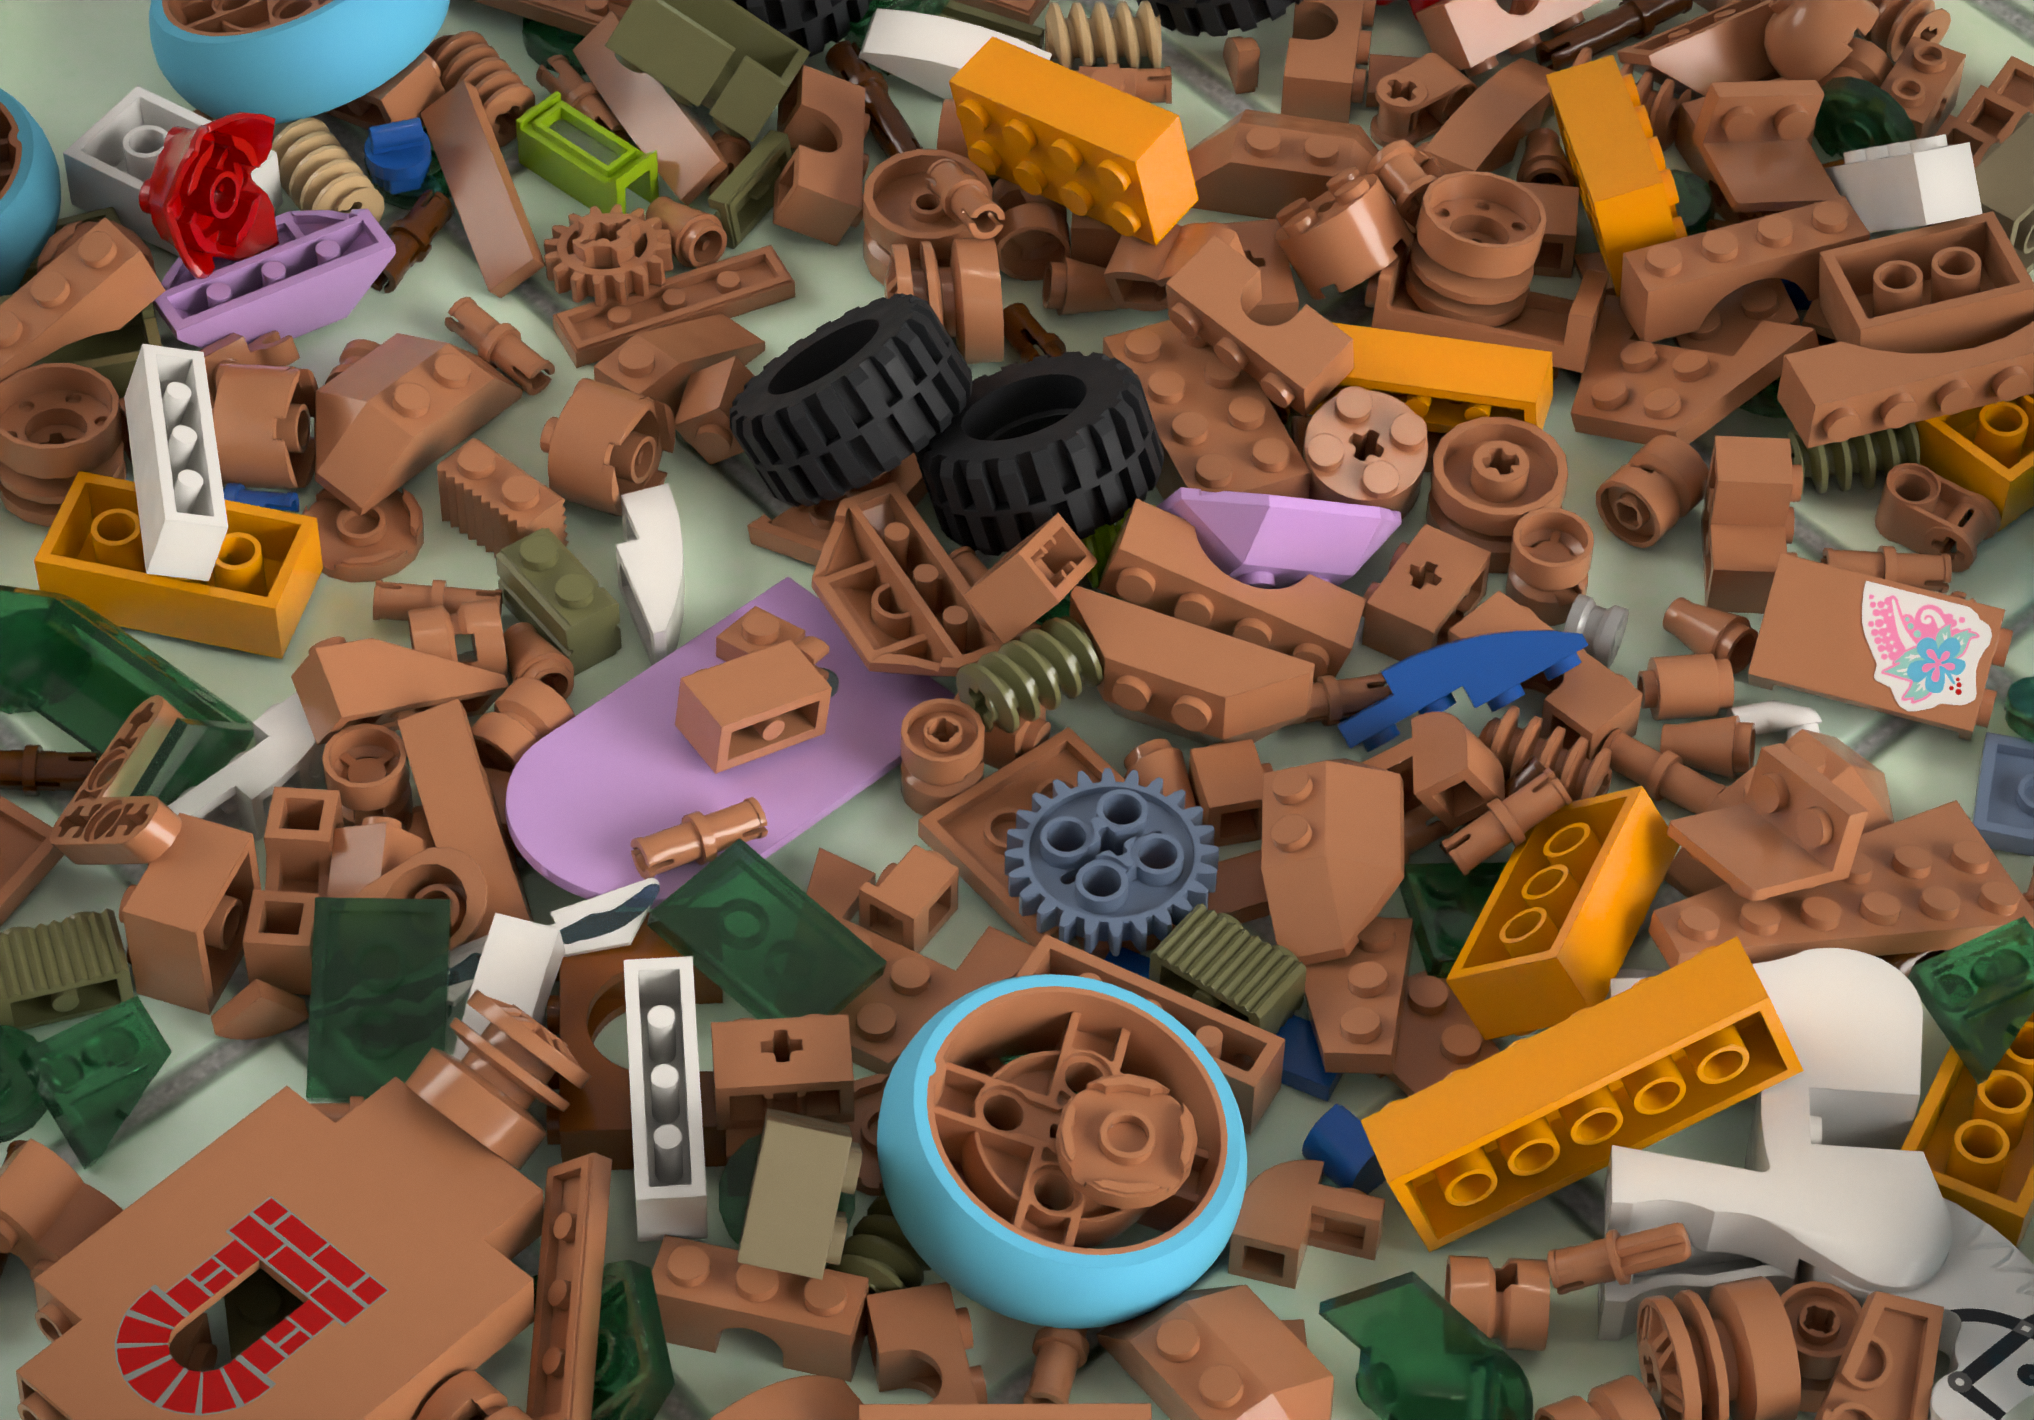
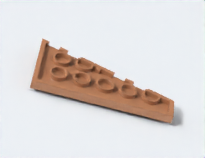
[1648,800,2034,969]

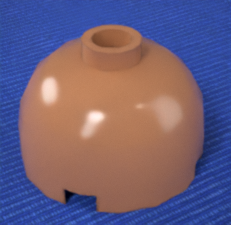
[1764,0,1879,82]

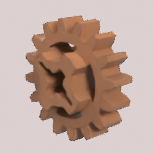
[544,204,673,306]

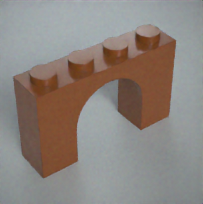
[546,910,727,1170]

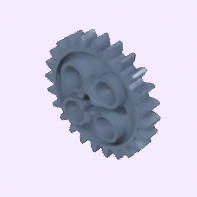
[1004,768,1219,956]

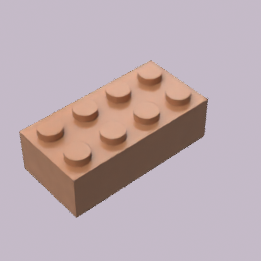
[1103,320,1311,500]

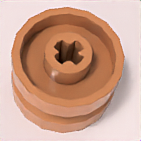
[863,149,993,286]
[1426,417,1568,573]

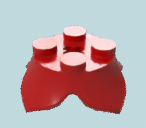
[139,112,280,279]

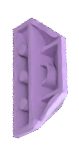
[152,209,396,348]
[1156,487,1402,589]

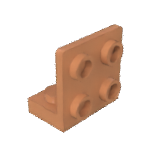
[1691,80,1841,213]
[1667,743,1869,901]

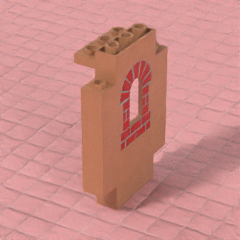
[16,1076,544,1420]

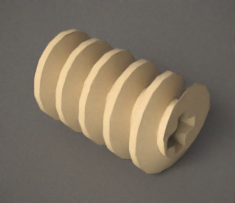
[1045,1,1162,69]
[271,117,385,223]

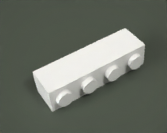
[1825,134,1983,233]
[124,344,228,581]
[624,956,708,1242]

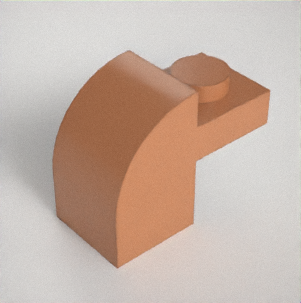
[1361,712,1505,830]
[1228,1160,1386,1289]

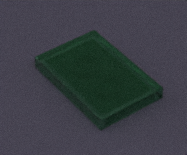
[647,839,887,1020]
[306,897,452,1102]

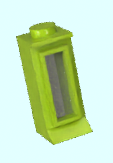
[516,91,659,214]

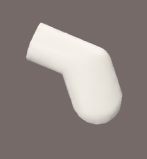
[1727,700,1822,740]

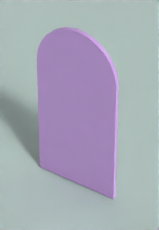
[505,577,956,909]

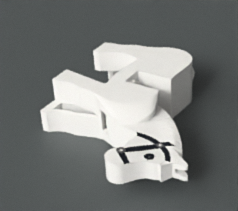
[1598,948,2034,1420]

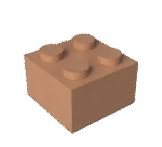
[119,813,261,1015]

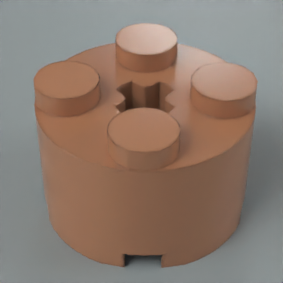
[1275,166,1414,300]
[211,363,318,490]
[540,378,676,516]
[1302,386,1428,519]

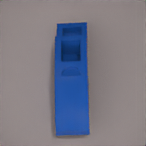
[1337,630,1588,752]

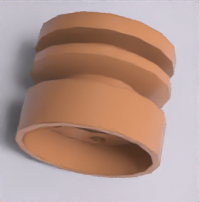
[1404,171,1547,327]
[884,237,1004,364]
[0,363,127,527]
[405,989,592,1170]
[1637,1276,1801,1420]

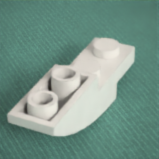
[168,692,326,841]

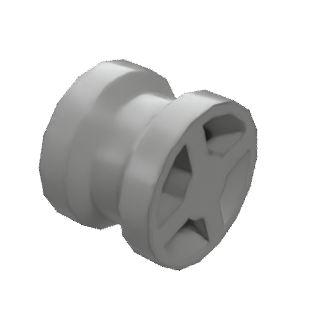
[1563,594,1629,668]

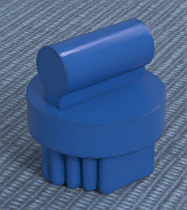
[364,117,432,195]

